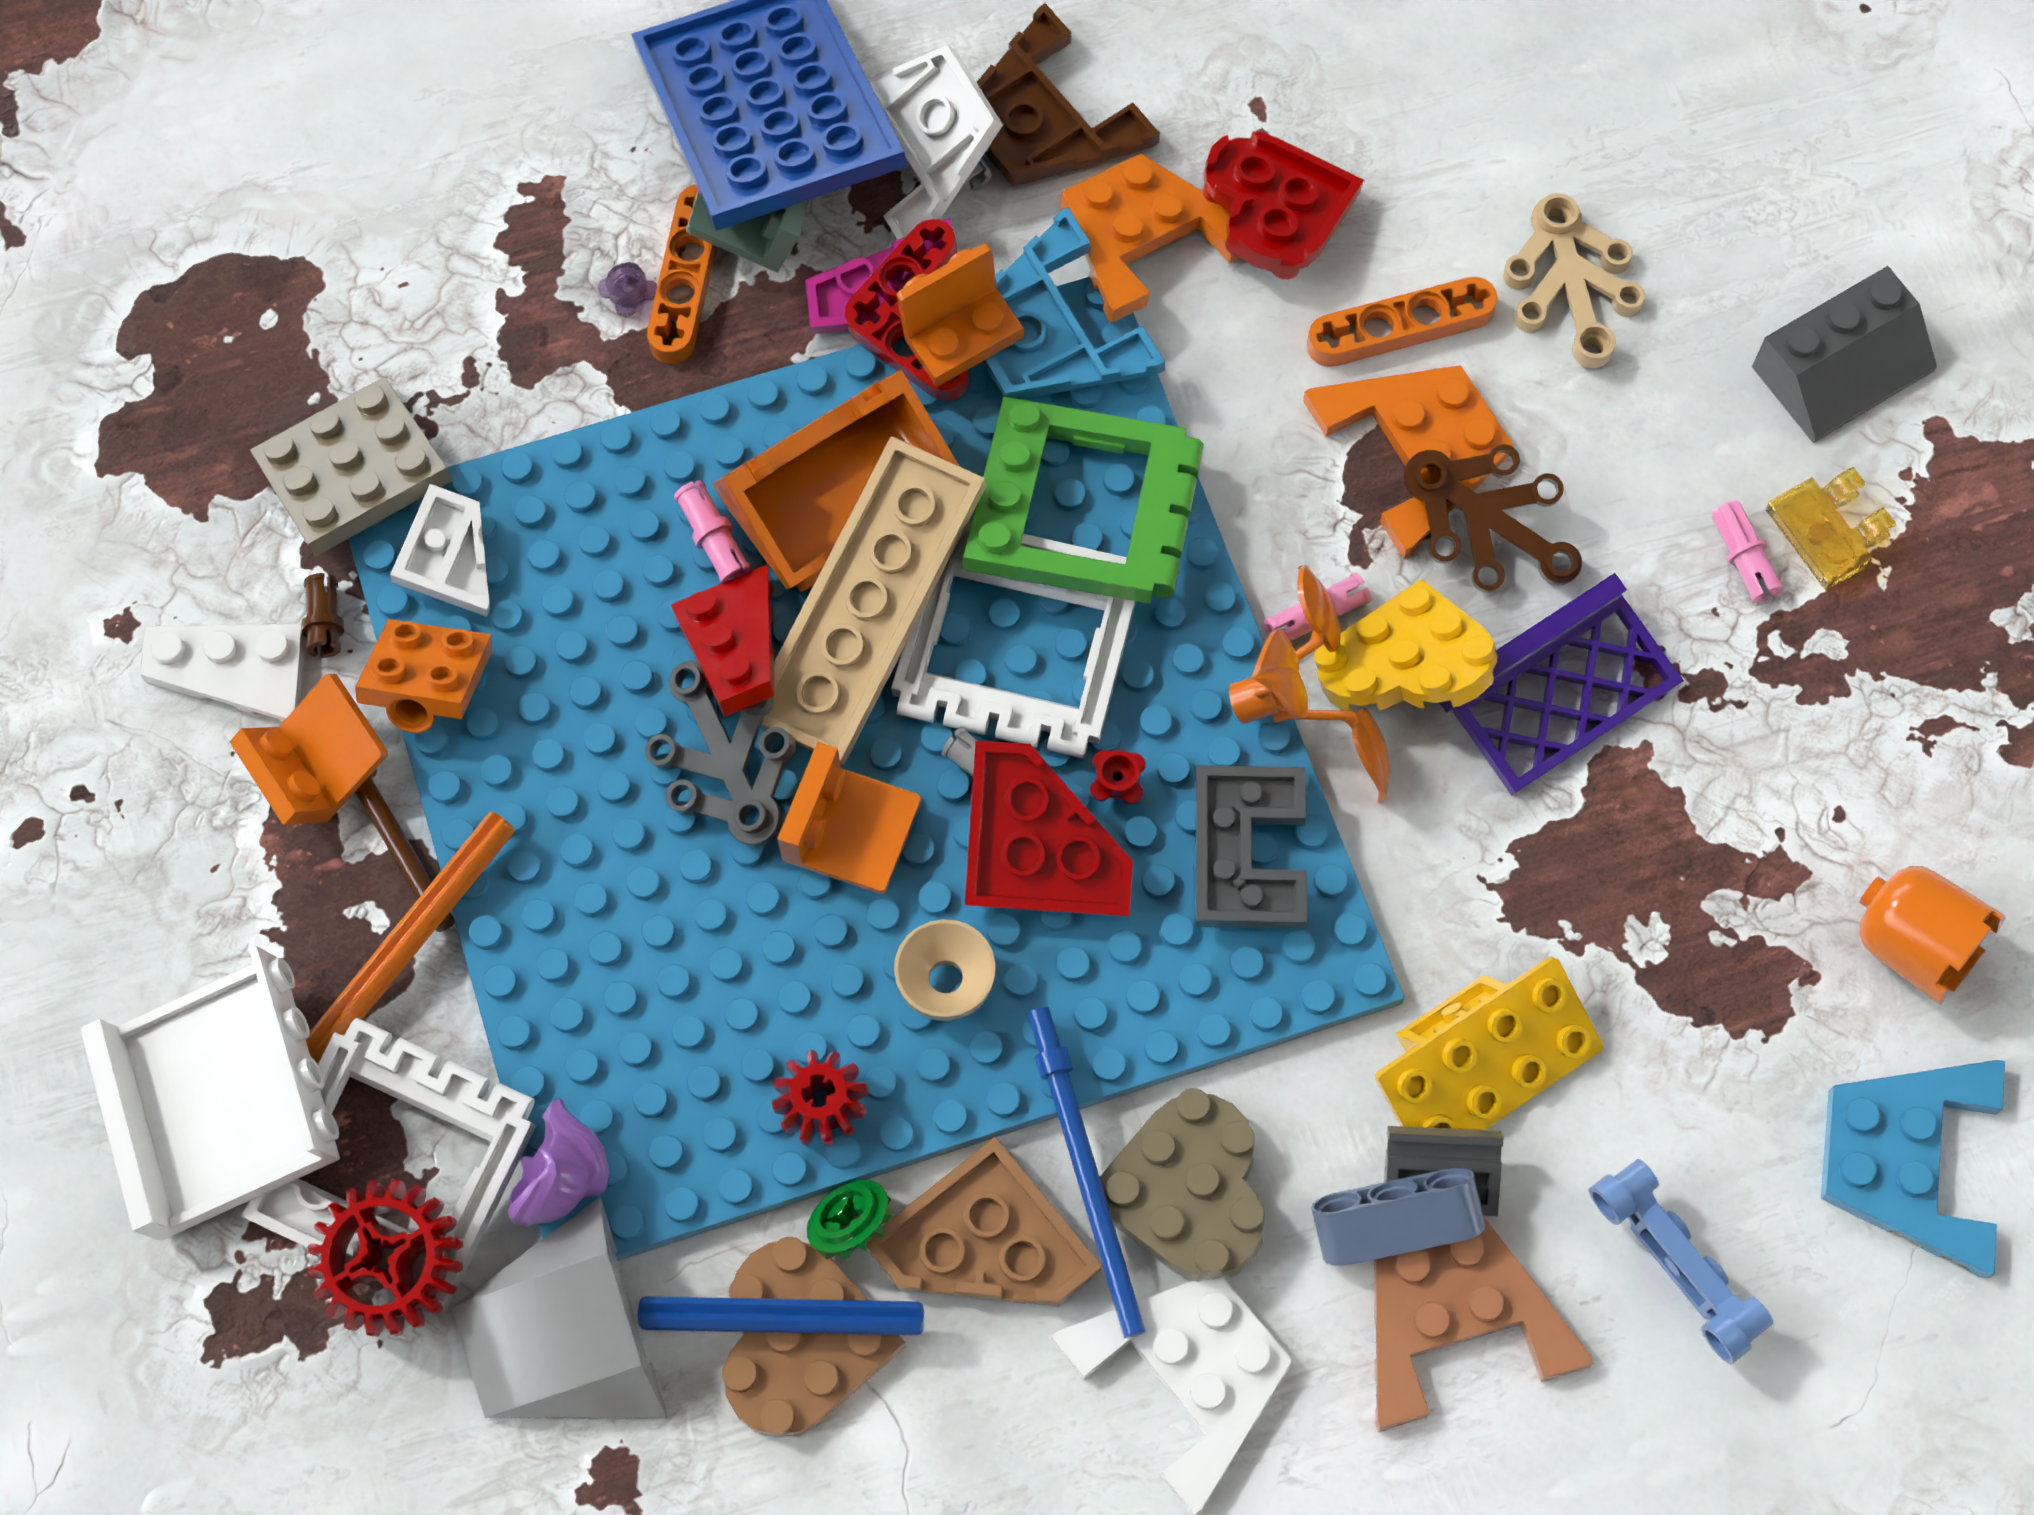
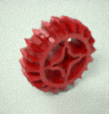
[306,1179,464,1337]

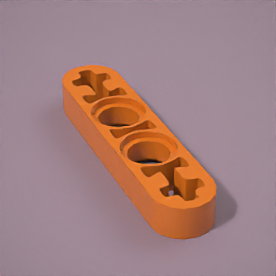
[647,184,717,364]
[1307,277,1498,367]

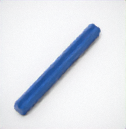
[637,1296,924,1335]

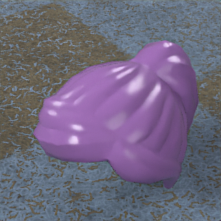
[508,1098,610,1227]

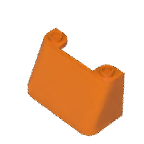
[712,369,960,592]

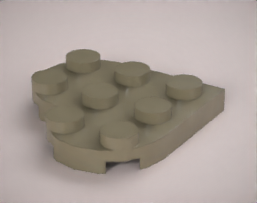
[1100,1088,1264,1281]

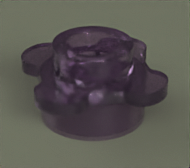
[598,262,657,317]

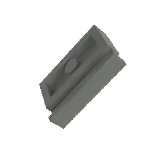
[1384,1126,1504,1216]

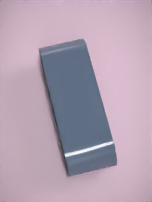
[1311,1168,1485,1266]

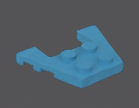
[982,207,1165,399]
[1821,1060,2005,1279]

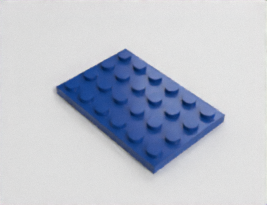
[631,0,908,231]

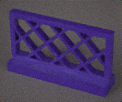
[1439,573,1684,796]

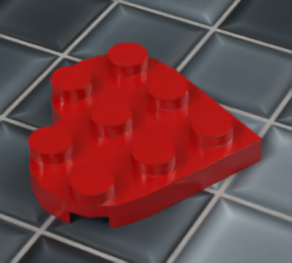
[1203,131,1364,279]

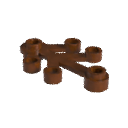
[1404,444,1582,593]

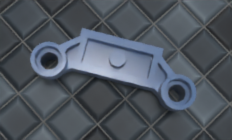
[1589,1159,1773,1364]

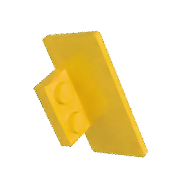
[1374,957,1603,1130]

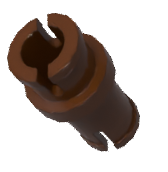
[301,573,344,658]

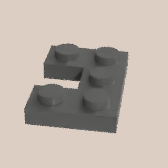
[1196,765,1307,929]

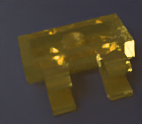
[1765,467,1896,591]

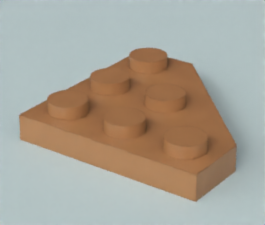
[867,1137,1103,1307]

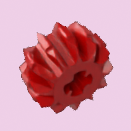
[772,1049,868,1147]

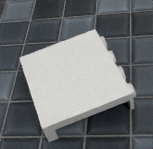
[80,946,340,1241]

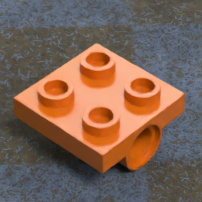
[355,619,492,733]

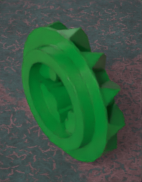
[807,1180,893,1260]

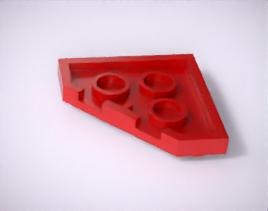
[964,740,1133,916]

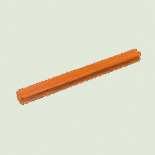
[306,811,515,1064]

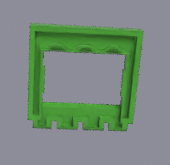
[962,396,1204,604]

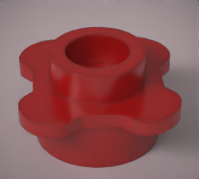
[1090,750,1146,804]

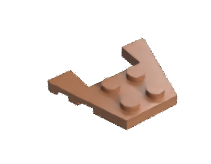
[1374,1217,1593,1432]

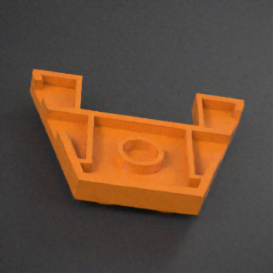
[1060,153,1241,323]
[1303,365,1514,559]

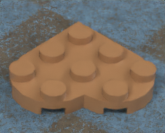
[722,1237,906,1437]

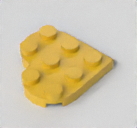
[1314,579,1498,711]

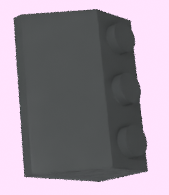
[1752,266,1937,443]

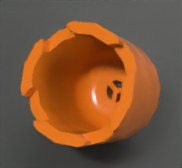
[1859,866,2006,1005]

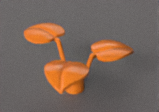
[1229,564,1390,803]

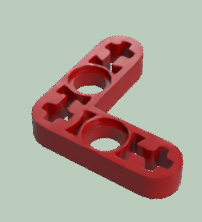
[844,219,970,401]

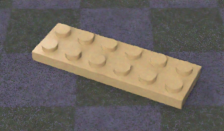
[750,436,987,766]

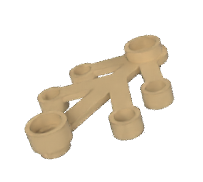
[1503,193,1645,369]

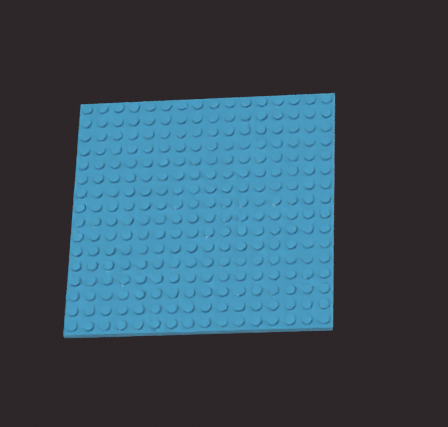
[348,277,1404,1261]

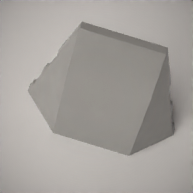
[452,1197,668,1419]

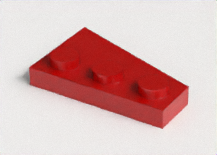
[670,564,775,717]

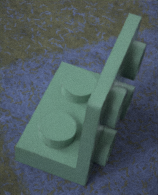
[686,191,809,273]

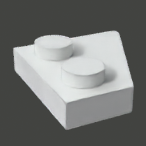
[390,484,490,617]

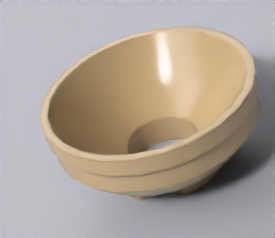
[894,919,996,1021]

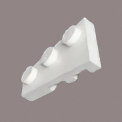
[140,623,306,723]

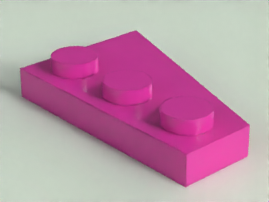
[805,218,951,334]

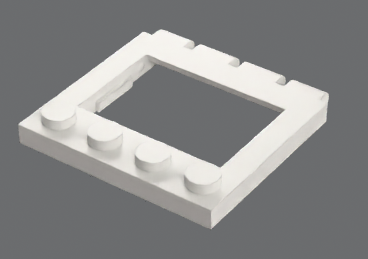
[891,521,1136,759]
[241,1018,536,1312]

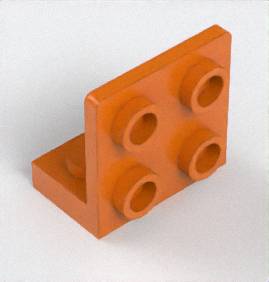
[896,243,1024,387]
[230,674,388,825]
[777,742,921,894]

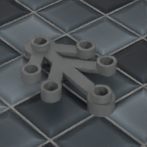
[645,661,796,846]

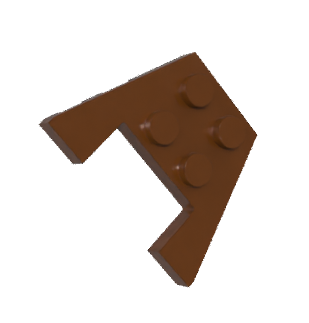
[976,3,1160,187]

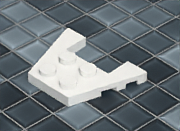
[869,45,1003,240]
[1051,1276,1292,1515]

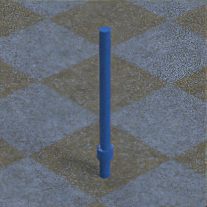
[1028,1007,1146,1339]

